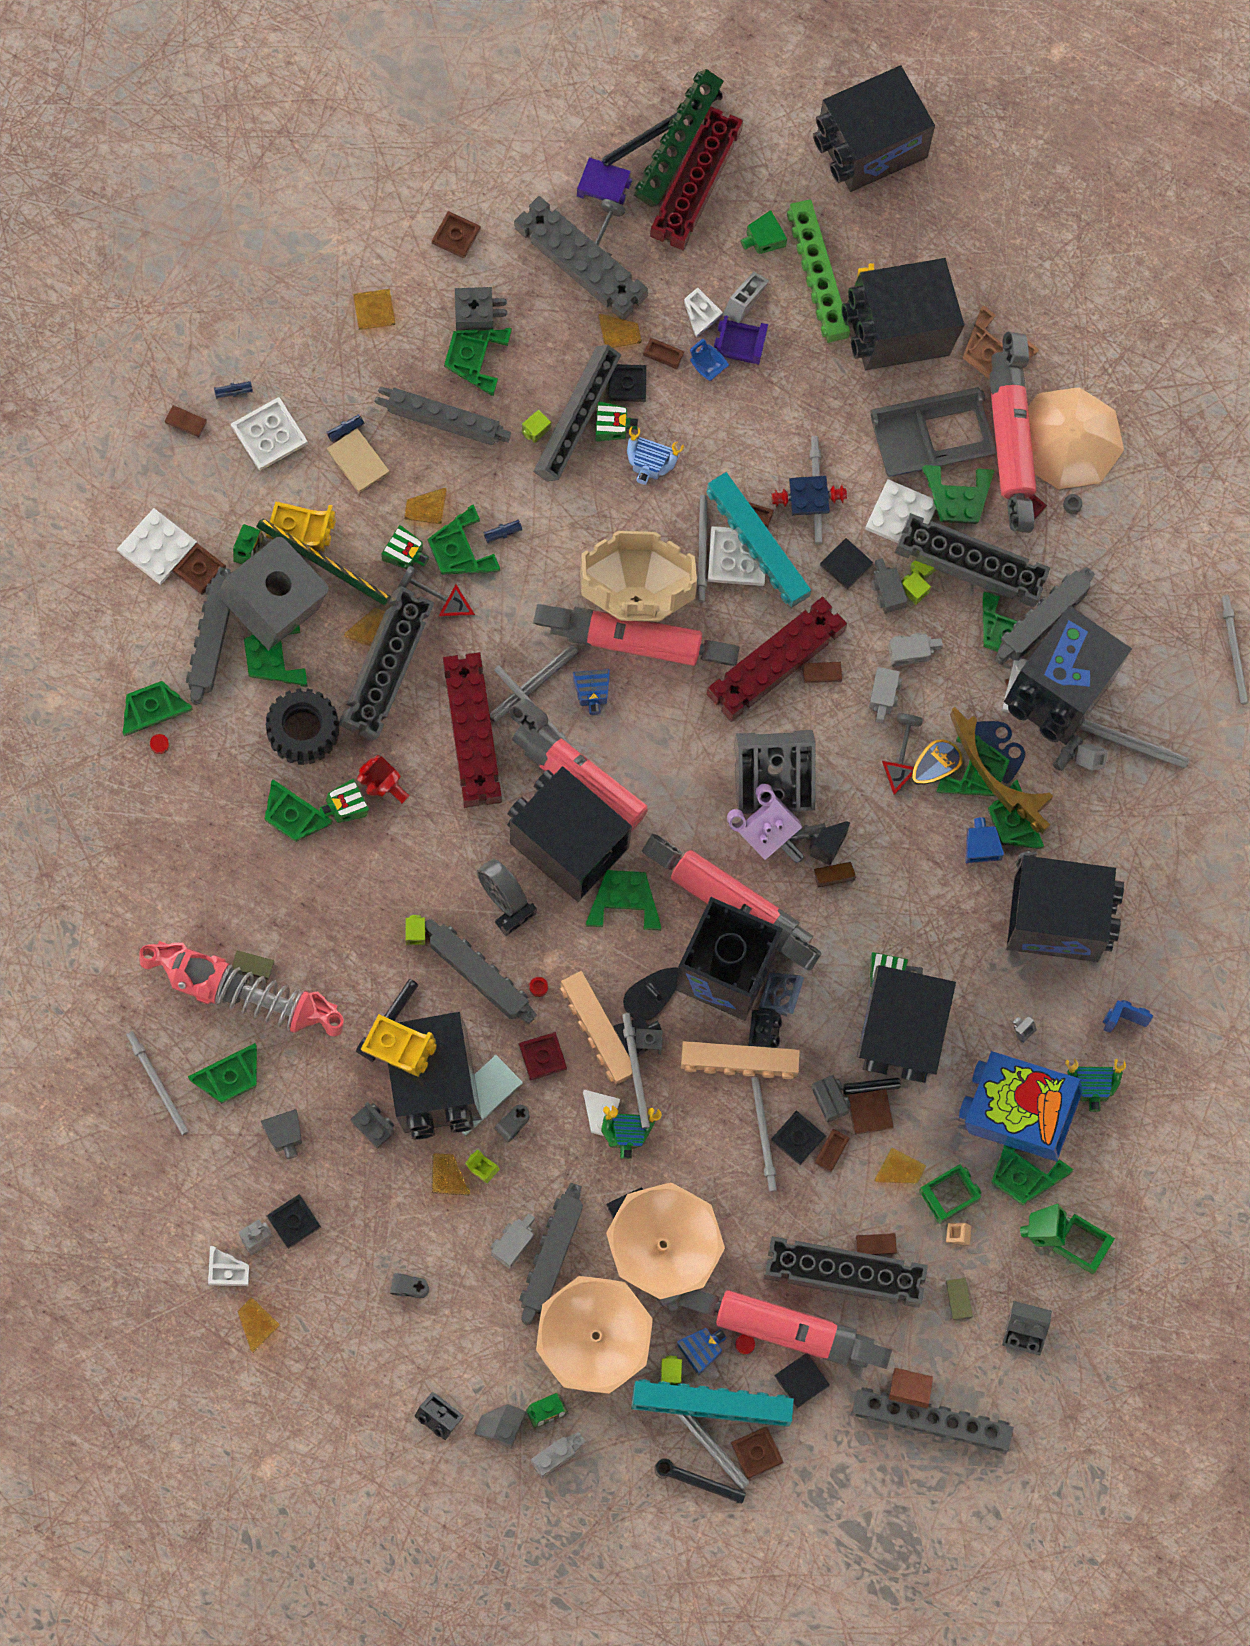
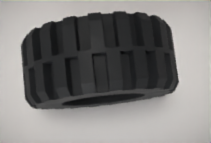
[266,688,339,765]

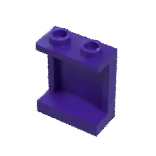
[577,157,633,205]
[714,315,768,365]

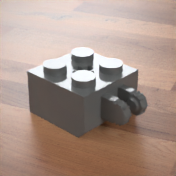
[455,287,507,331]

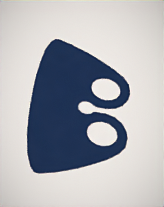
[975,721,1025,784]

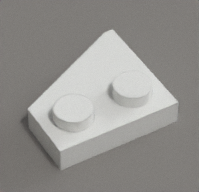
[684,288,723,337]
[583,1090,620,1136]
[208,1246,249,1286]

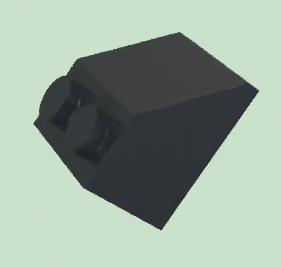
[809,821,850,866]

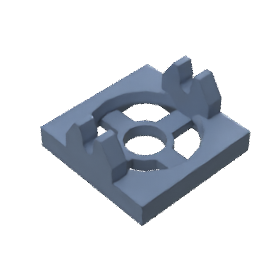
[758,972,804,1017]

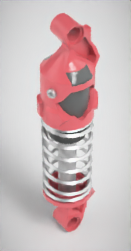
[139,941,344,1037]

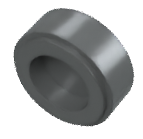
[1063,494,1083,514]

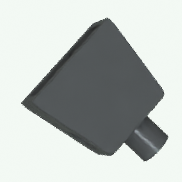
[261,1109,302,1159]

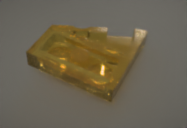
[598,314,642,348]
[344,608,385,647]
[874,1148,926,1183]
[431,1153,470,1196]

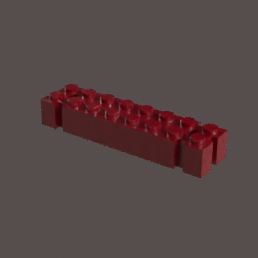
[650,106,743,251]
[707,596,847,722]
[443,652,502,808]

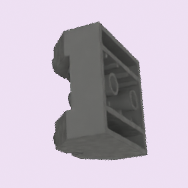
[735,730,816,814]

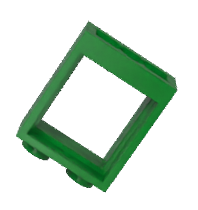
[919,1164,982,1224]
[1053,1214,1115,1275]

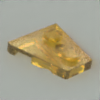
[404,488,447,524]
[237,1297,280,1353]

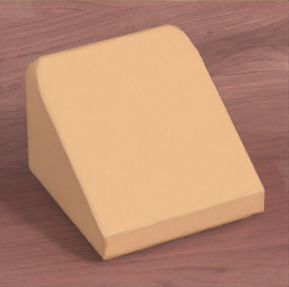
[946,1223,972,1245]

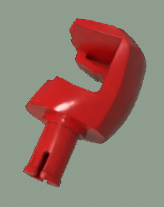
[357,755,410,804]

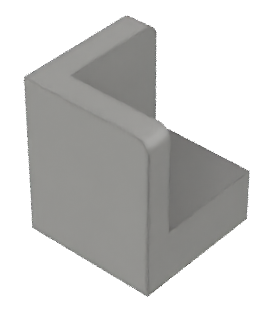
[1076,744,1108,770]

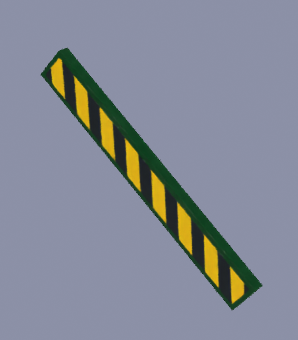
[256,518,391,605]

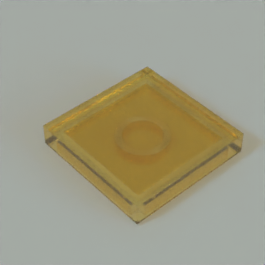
[353,289,395,330]

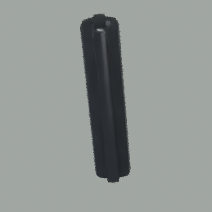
[843,1078,901,1095]

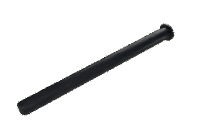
[601,89,723,167]

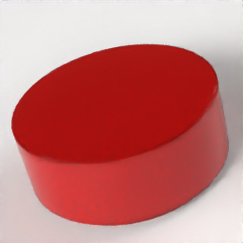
[150,734,169,754]
[529,977,548,997]
[735,1334,755,1355]

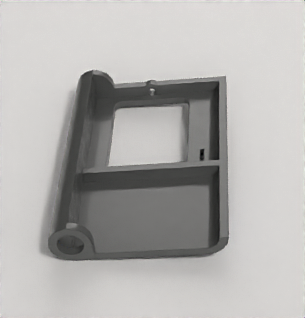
[870,387,997,477]

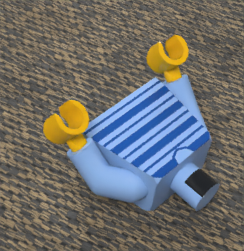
[627,427,685,485]

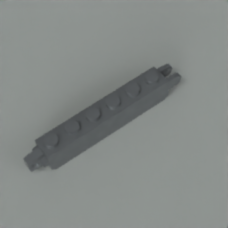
[374,386,511,445]
[186,567,231,705]
[995,567,1095,664]
[425,919,537,1024]
[519,1183,583,1325]

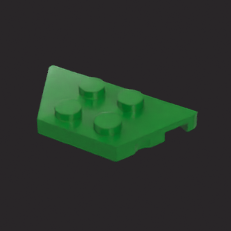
[122,681,193,737]
[264,779,333,842]
[988,780,1044,849]
[188,1043,257,1104]

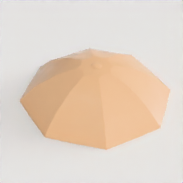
[1028,387,1124,490]
[606,1183,725,1299]
[536,1276,653,1394]

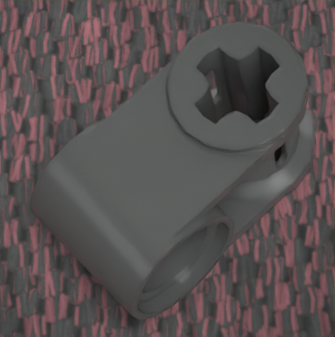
[494,1104,530,1142]
[390,1273,429,1298]

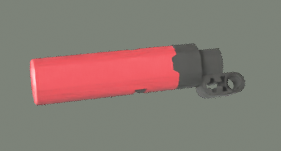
[509,699,648,832]

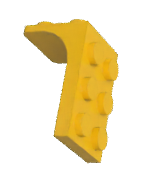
[266,501,336,552]
[361,1014,437,1077]

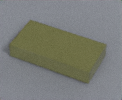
[232,950,274,980]
[946,1278,973,1320]

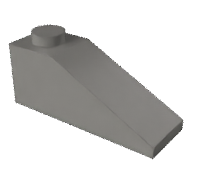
[723,271,769,323]

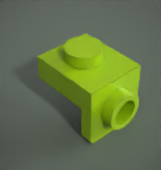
[465,1149,500,1184]

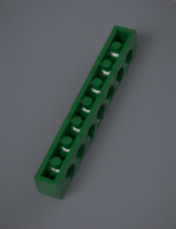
[634,69,724,207]

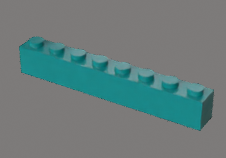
[706,472,811,608]
[631,1379,794,1427]

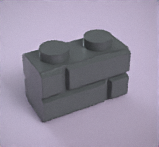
[811,1075,851,1122]

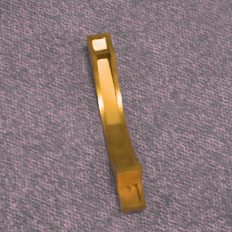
[950,707,1053,835]

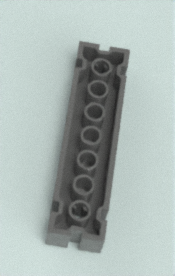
[514,196,648,322]
[894,513,1051,607]
[339,586,434,741]
[764,1236,928,1308]

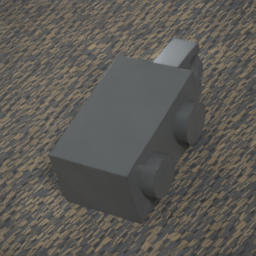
[871,558,908,614]

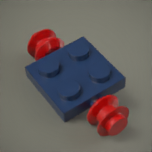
[771,476,847,516]

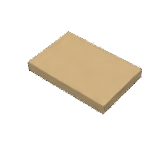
[327,428,390,493]

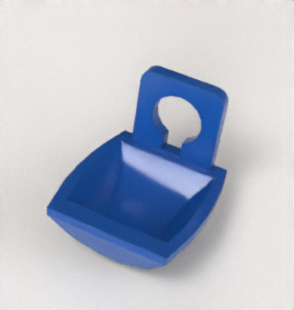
[690,339,729,381]

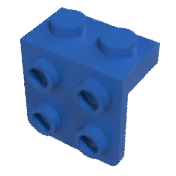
[1103,1000,1153,1033]

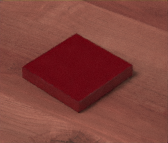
[518,1032,567,1081]

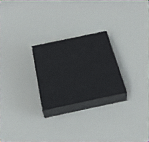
[609,364,646,402]
[820,538,873,590]
[771,1110,826,1165]
[266,1194,321,1249]
[774,1353,830,1408]

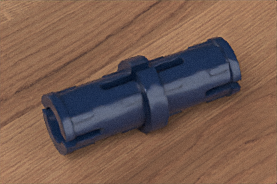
[214,381,253,399]
[326,414,365,442]
[483,519,522,543]

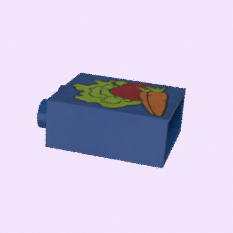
[959,1051,1083,1162]

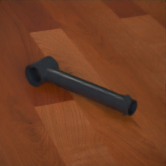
[356,979,418,1062]
[654,1458,746,1504]

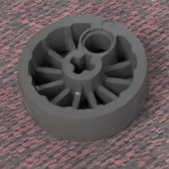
[477,859,527,915]

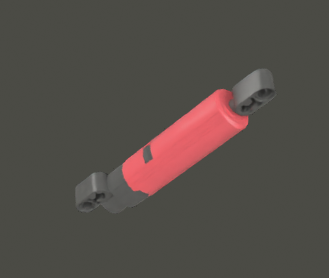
[989,331,1036,533]
[533,604,740,666]
[642,834,822,970]
[678,1290,892,1369]

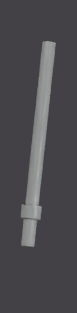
[810,436,823,544]
[696,495,707,603]
[1222,595,1248,704]
[494,665,573,747]
[622,1013,650,1129]
[126,1031,189,1136]
[751,1077,777,1192]

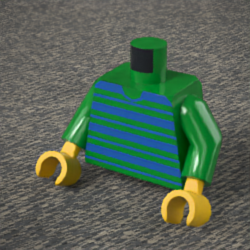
[1065,1058,1126,1112]
[601,1105,662,1159]

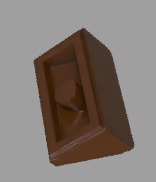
[814,862,856,888]

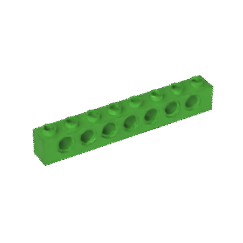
[787,199,850,343]

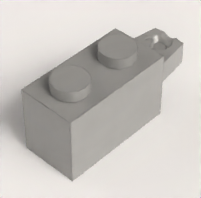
[888,633,943,667]
[869,667,902,723]
[490,1213,535,1269]
[239,1219,272,1256]
[531,1432,585,1479]

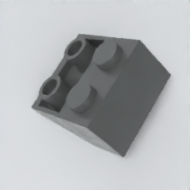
[1002,1301,1052,1355]

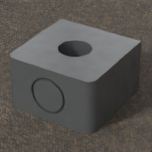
[217,537,329,651]

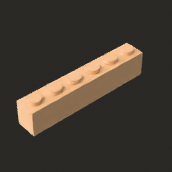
[559,971,633,1086]
[681,1041,800,1079]

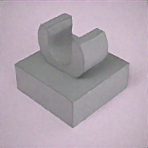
[1013,1017,1037,1043]
[656,1295,680,1311]

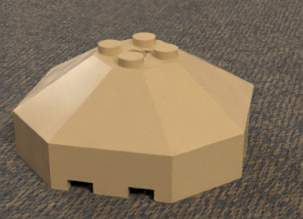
[580,531,697,622]

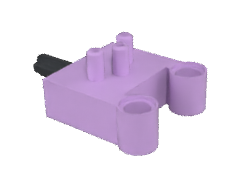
[727,784,804,863]

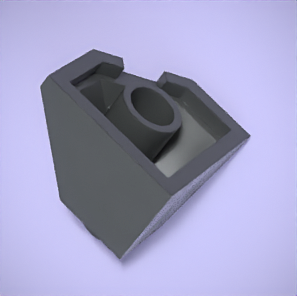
[474,1404,526,1449]

